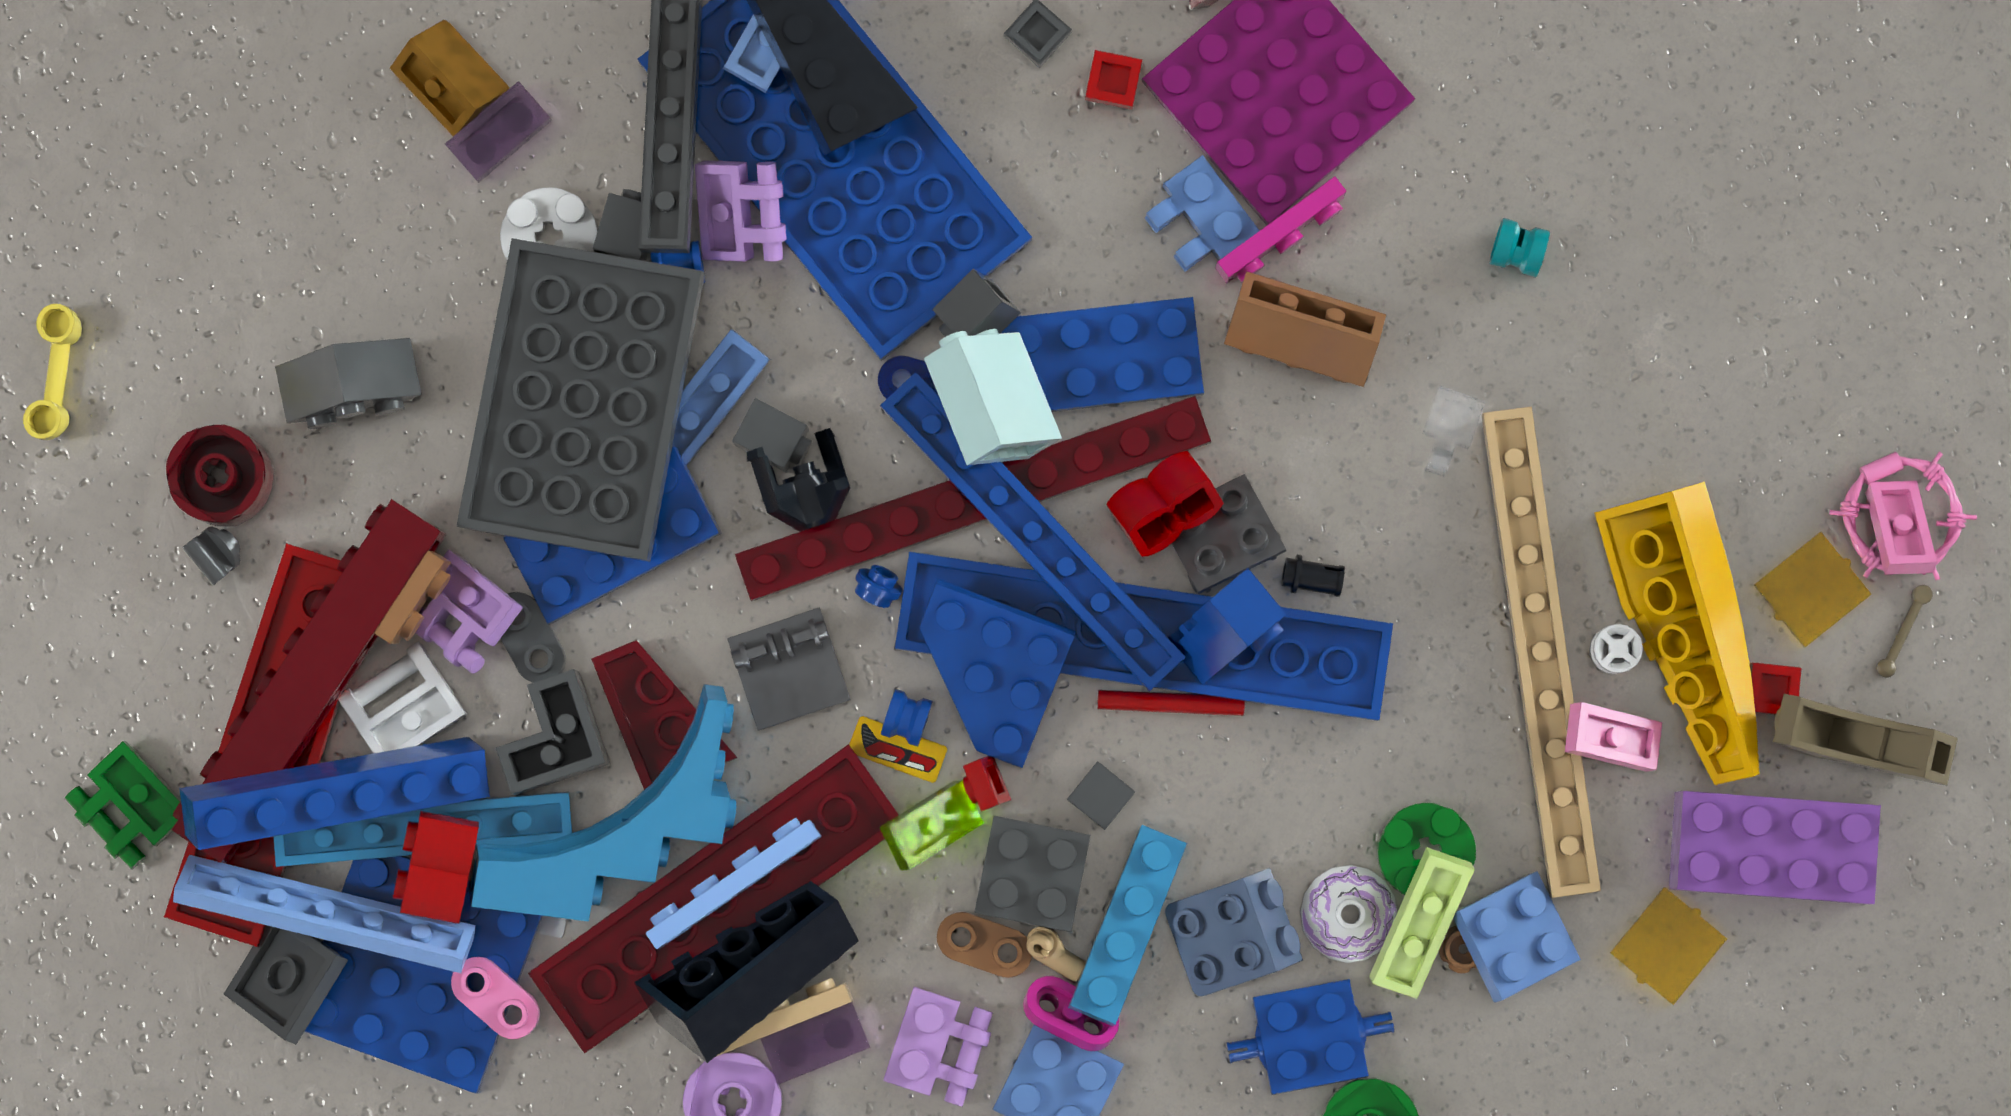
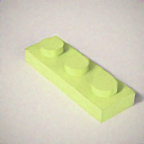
[1369,847,1475,999]

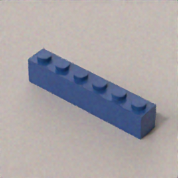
[179,737,490,850]

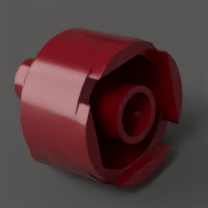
[166,425,274,526]

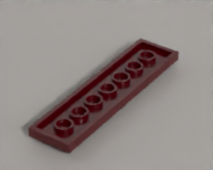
[528,744,906,1054]

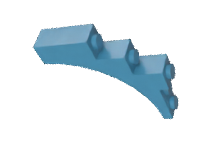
[469,684,736,921]

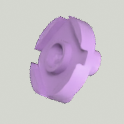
[683,1052,782,1116]

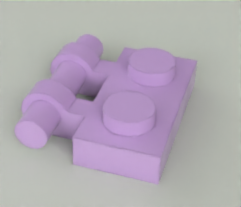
[695,161,787,262]
[415,549,523,674]
[883,987,993,1107]

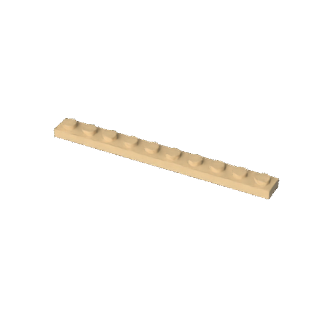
[1482,406,1601,898]

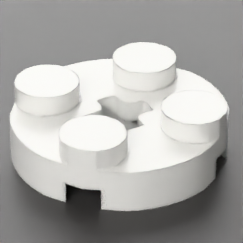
[500,187,598,260]

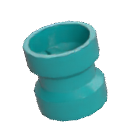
[1489,218,1550,278]

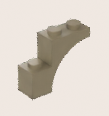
[1773,694,1958,786]

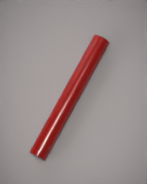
[1097,690,1245,716]

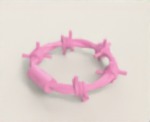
[1829,452,1977,580]

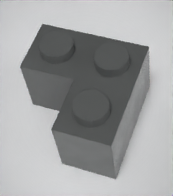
[275,338,422,429]
[496,669,610,796]

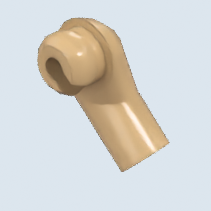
[1026,926,1086,983]

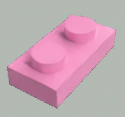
[1865,481,1937,575]
[1565,702,1662,772]

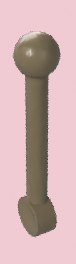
[1877,585,1933,678]

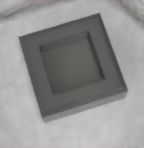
[1004,0,1072,68]
[1067,761,1135,830]

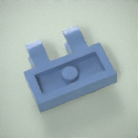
[1144,155,1260,272]

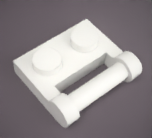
[338,641,467,754]

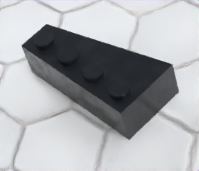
[747,0,918,155]
[634,881,859,1063]

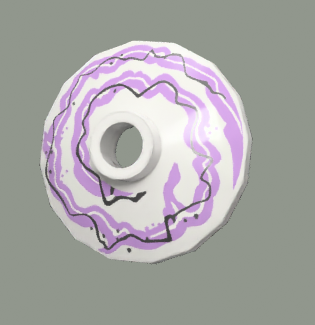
[1300,865,1397,963]

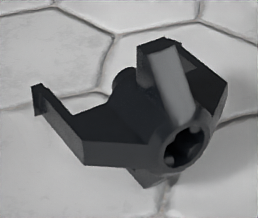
[747,428,850,531]

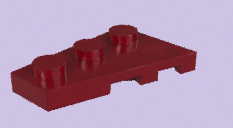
[591,640,738,790]

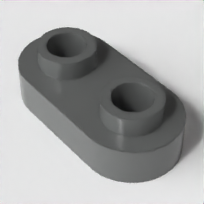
[500,592,566,683]

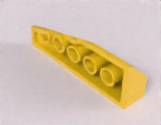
[1595,482,1760,785]

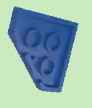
[919,579,1075,768]

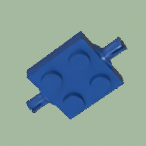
[1226,979,1394,1095]

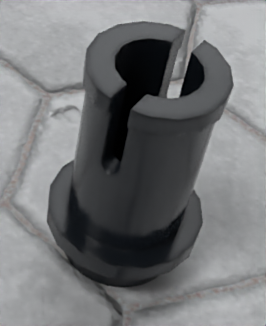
[1281,554,1345,597]

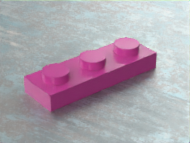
[1215,176,1347,284]

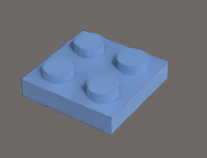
[1453,871,1581,1003]
[993,1025,1124,1116]

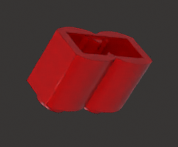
[1106,451,1224,557]
[393,811,479,924]

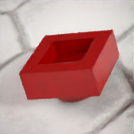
[1085,50,1142,110]
[1750,662,1802,715]
[963,756,1011,812]

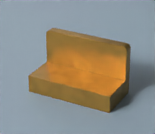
[390,20,509,138]

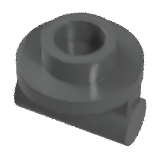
[182,527,240,585]

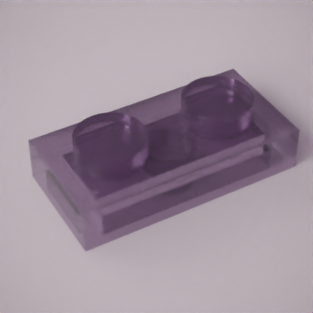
[445,81,552,183]
[761,1001,871,1084]

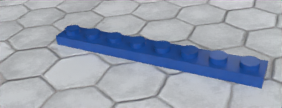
[880,372,1186,692]

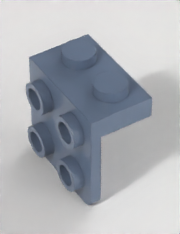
[1165,868,1303,996]

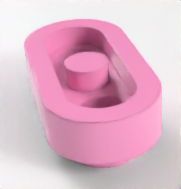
[451,957,540,1039]

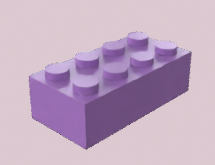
[1669,791,1881,904]

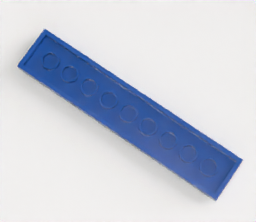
[895,552,1393,721]

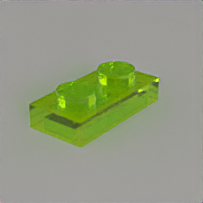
[879,780,984,871]

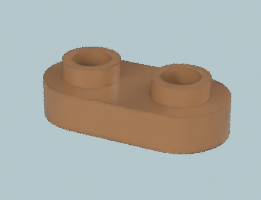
[937,912,1032,978]

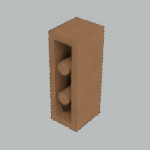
[1224,271,1386,387]

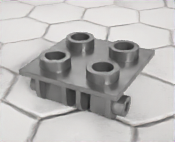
[1172,474,1286,594]
[727,607,851,731]

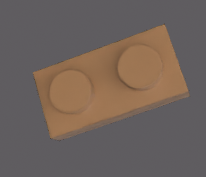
[374,550,451,644]

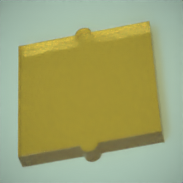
[1754,532,1872,648]
[1610,887,1727,1005]

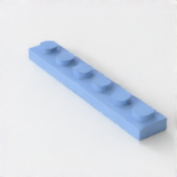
[173,855,476,973]

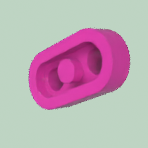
[1023,976,1119,1051]

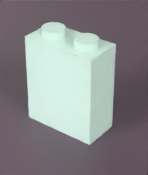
[924,329,1062,465]

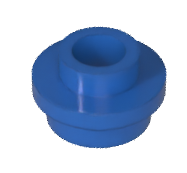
[855,565,903,608]

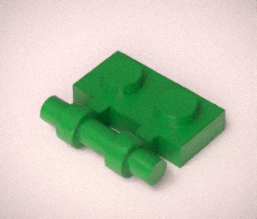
[65,741,181,870]

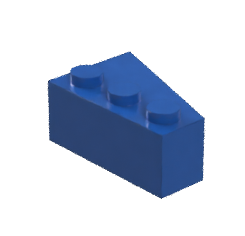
[1167,568,1287,684]

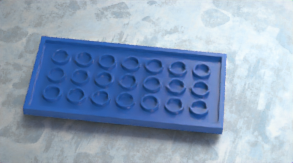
[637,0,1032,361]

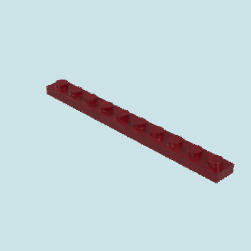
[735,396,1211,601]

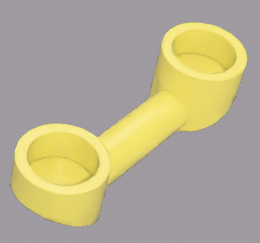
[23,304,82,440]

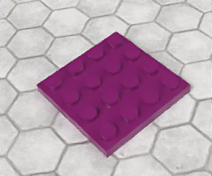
[1142,0,1415,225]

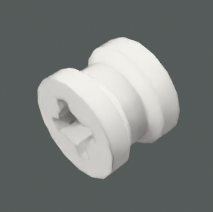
[1589,624,1643,675]

